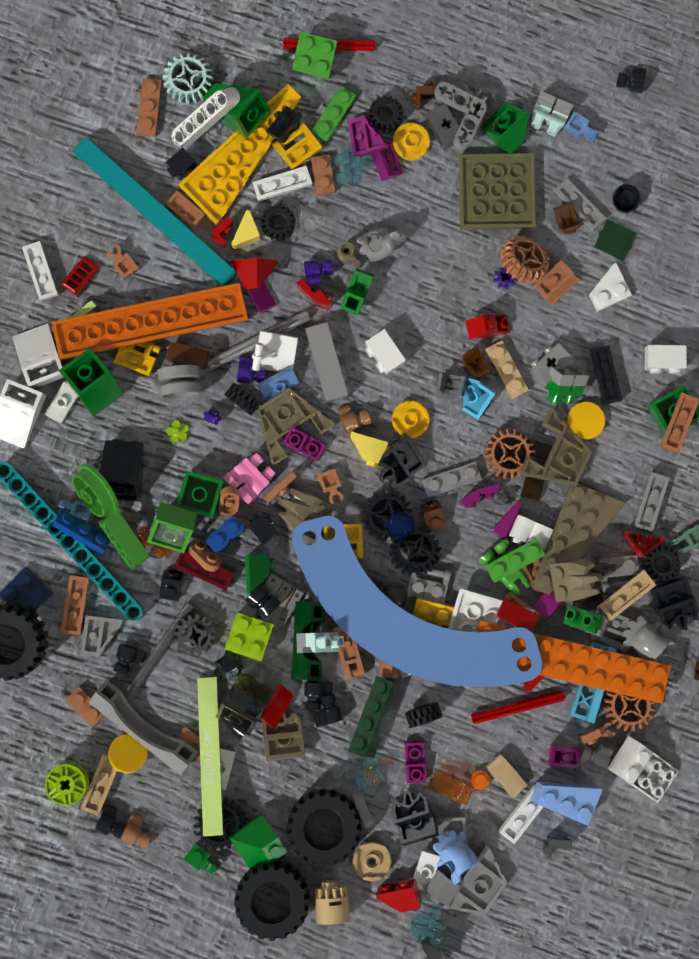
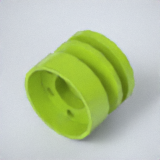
[45,762,91,806]

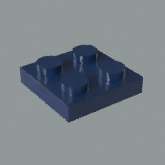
[0,567,54,613]

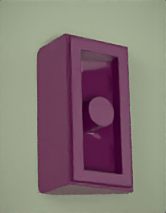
[372,139,403,181]
[247,282,277,314]

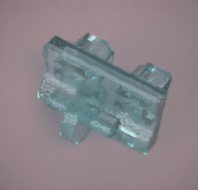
[334,148,366,187]
[410,912,447,947]

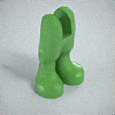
[477,538,531,596]

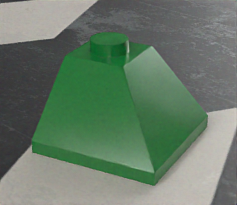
[480,102,529,154]
[245,554,274,595]
[229,814,287,868]

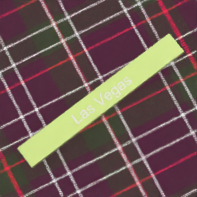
[197,677,223,836]

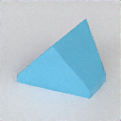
[462,375,496,420]

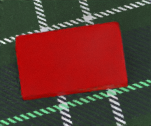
[495,597,539,632]
[261,684,293,728]

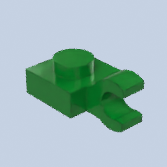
[184,843,219,875]

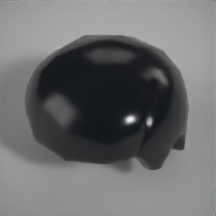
[612,184,641,213]

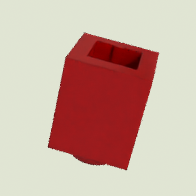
[465,314,510,339]
[376,879,422,913]

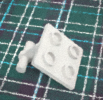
[252,330,298,372]

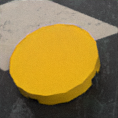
[393,122,430,161]
[392,401,429,439]
[567,402,605,440]
[108,734,148,774]

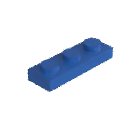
[52,508,110,555]

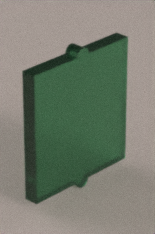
[594,219,637,261]

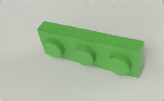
[311,85,356,144]
[485,538,545,583]

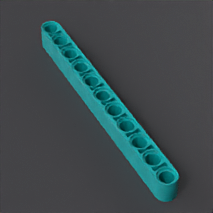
[72,137,236,286]
[0,462,144,621]

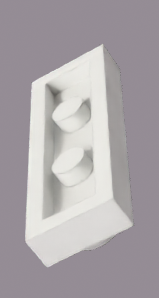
[252,166,312,202]
[22,241,59,301]
[498,785,543,844]

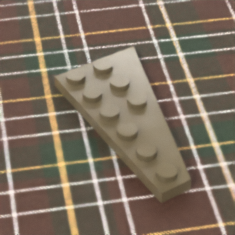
[531,484,625,595]

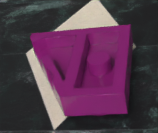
[348,115,388,158]

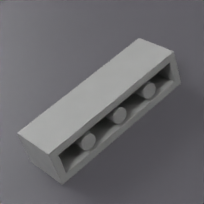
[305,322,351,404]

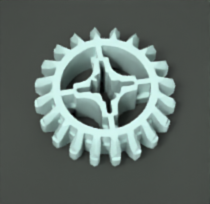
[163,52,214,104]

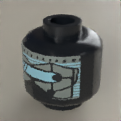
[213,653,243,682]

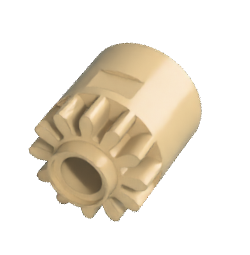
[314,880,350,925]

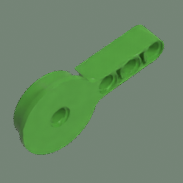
[72,463,149,569]

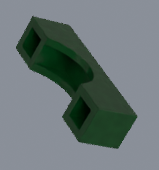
[291,601,325,681]
[349,676,401,758]

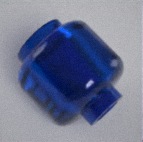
[385,511,414,538]

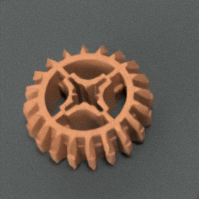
[499,235,550,284]
[484,428,536,480]
[603,691,656,732]

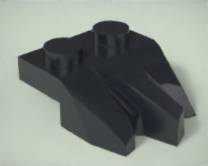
[378,433,427,489]
[649,576,699,630]
[392,791,439,846]

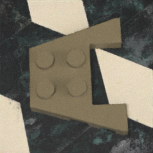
[257,388,336,467]
[518,408,592,486]

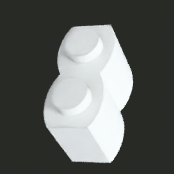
[508,515,553,551]

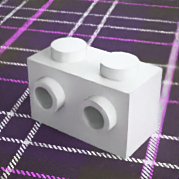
[364,329,406,376]
[645,345,687,374]

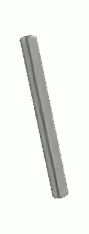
[207,311,310,370]

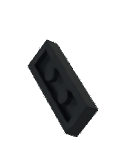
[590,345,622,405]

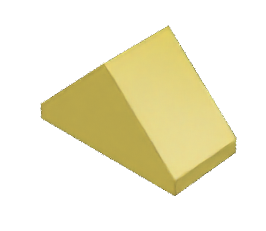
[231,210,261,250]

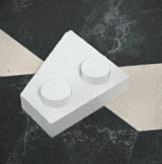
[589,263,632,312]

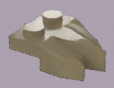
[277,488,332,540]
[549,558,604,602]
[262,712,306,762]

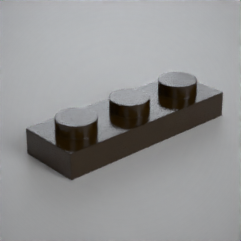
[520,441,553,501]

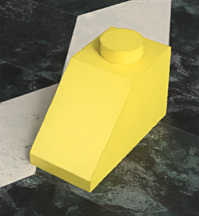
[350,431,388,468]

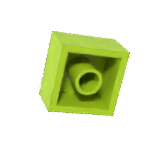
[225,612,274,662]

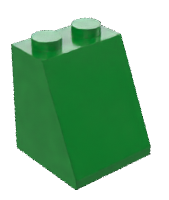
[203,83,271,139]
[59,348,124,417]

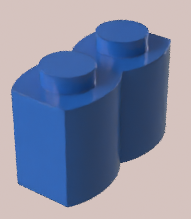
[206,516,245,553]

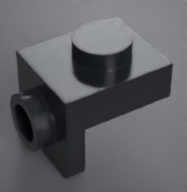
[160,569,183,601]

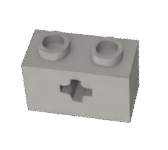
[529,343,574,387]

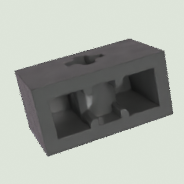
[425,103,464,151]

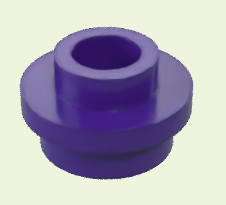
[203,409,222,425]

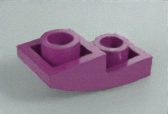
[283,426,327,461]
[460,485,499,508]
[533,590,566,620]
[404,740,426,783]

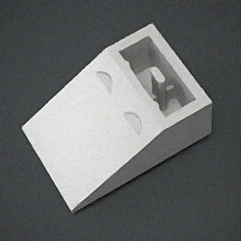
[12,323,64,389]
[0,379,47,449]
[607,736,679,803]

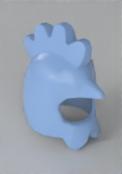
[433,830,478,885]

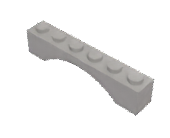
[89,679,198,775]

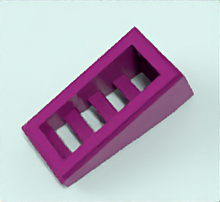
[491,501,522,539]

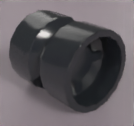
[245,583,281,620]

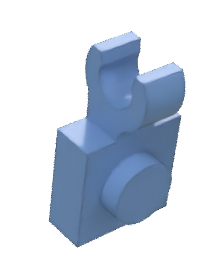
[563,111,598,143]
[58,500,92,524]

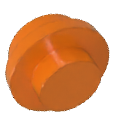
[470,770,490,790]

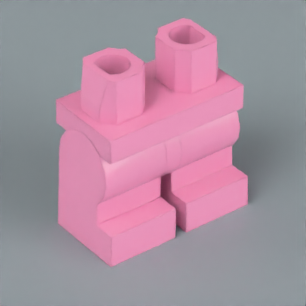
[223,453,276,505]

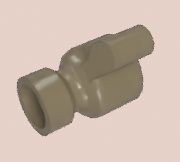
[337,242,361,269]

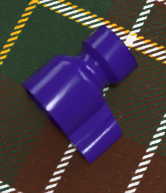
[304,259,333,285]
[237,355,265,383]

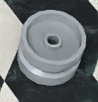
[157,365,202,399]

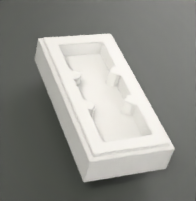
[45,382,78,424]
[220,748,236,790]
[413,848,440,892]

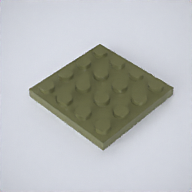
[458,153,536,230]

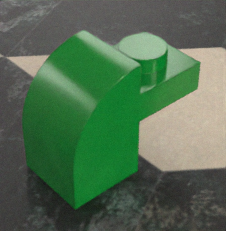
[340,268,374,315]

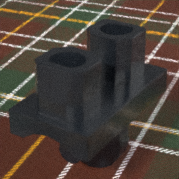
[266,106,302,143]

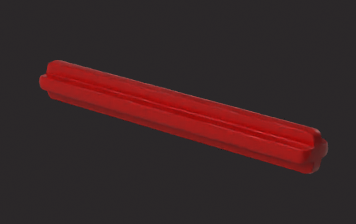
[283,38,375,51]
[471,691,565,724]

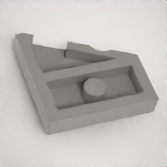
[80,615,124,656]

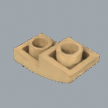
[486,754,527,798]

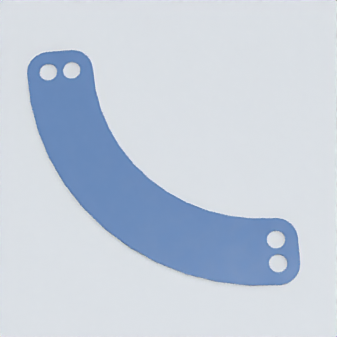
[292,516,542,687]

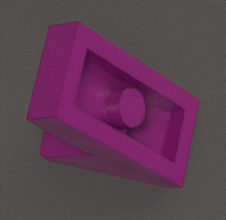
[548,745,581,769]

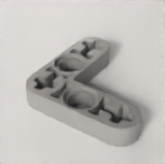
[434,82,487,150]

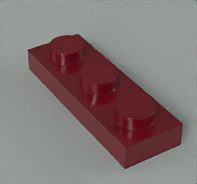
[174,551,235,591]

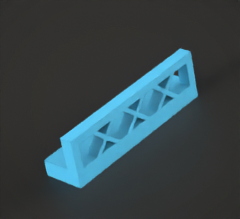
[570,642,617,723]

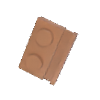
[533,260,580,306]

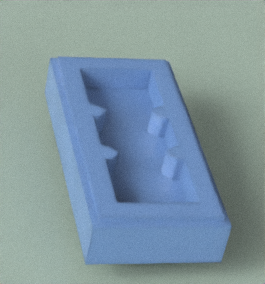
[257,366,299,401]

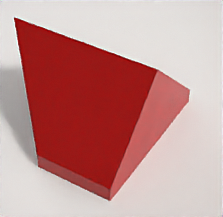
[231,258,278,289]
[622,531,664,558]

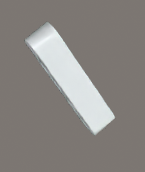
[172,87,240,146]

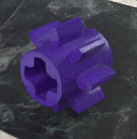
[493,267,515,291]

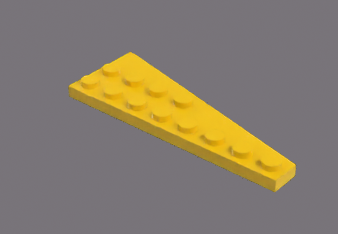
[178,84,301,226]

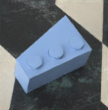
[530,782,603,826]

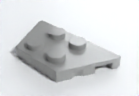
[442,844,508,916]

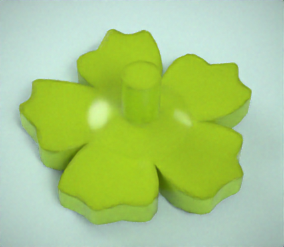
[166,420,189,443]

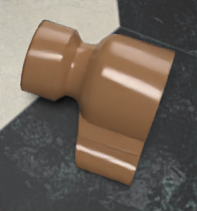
[337,405,371,434]
[120,813,152,849]

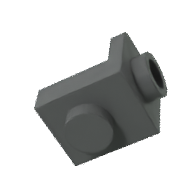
[436,372,468,396]
[542,834,572,859]

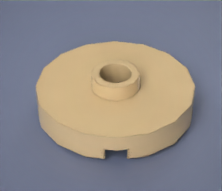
[353,841,392,881]

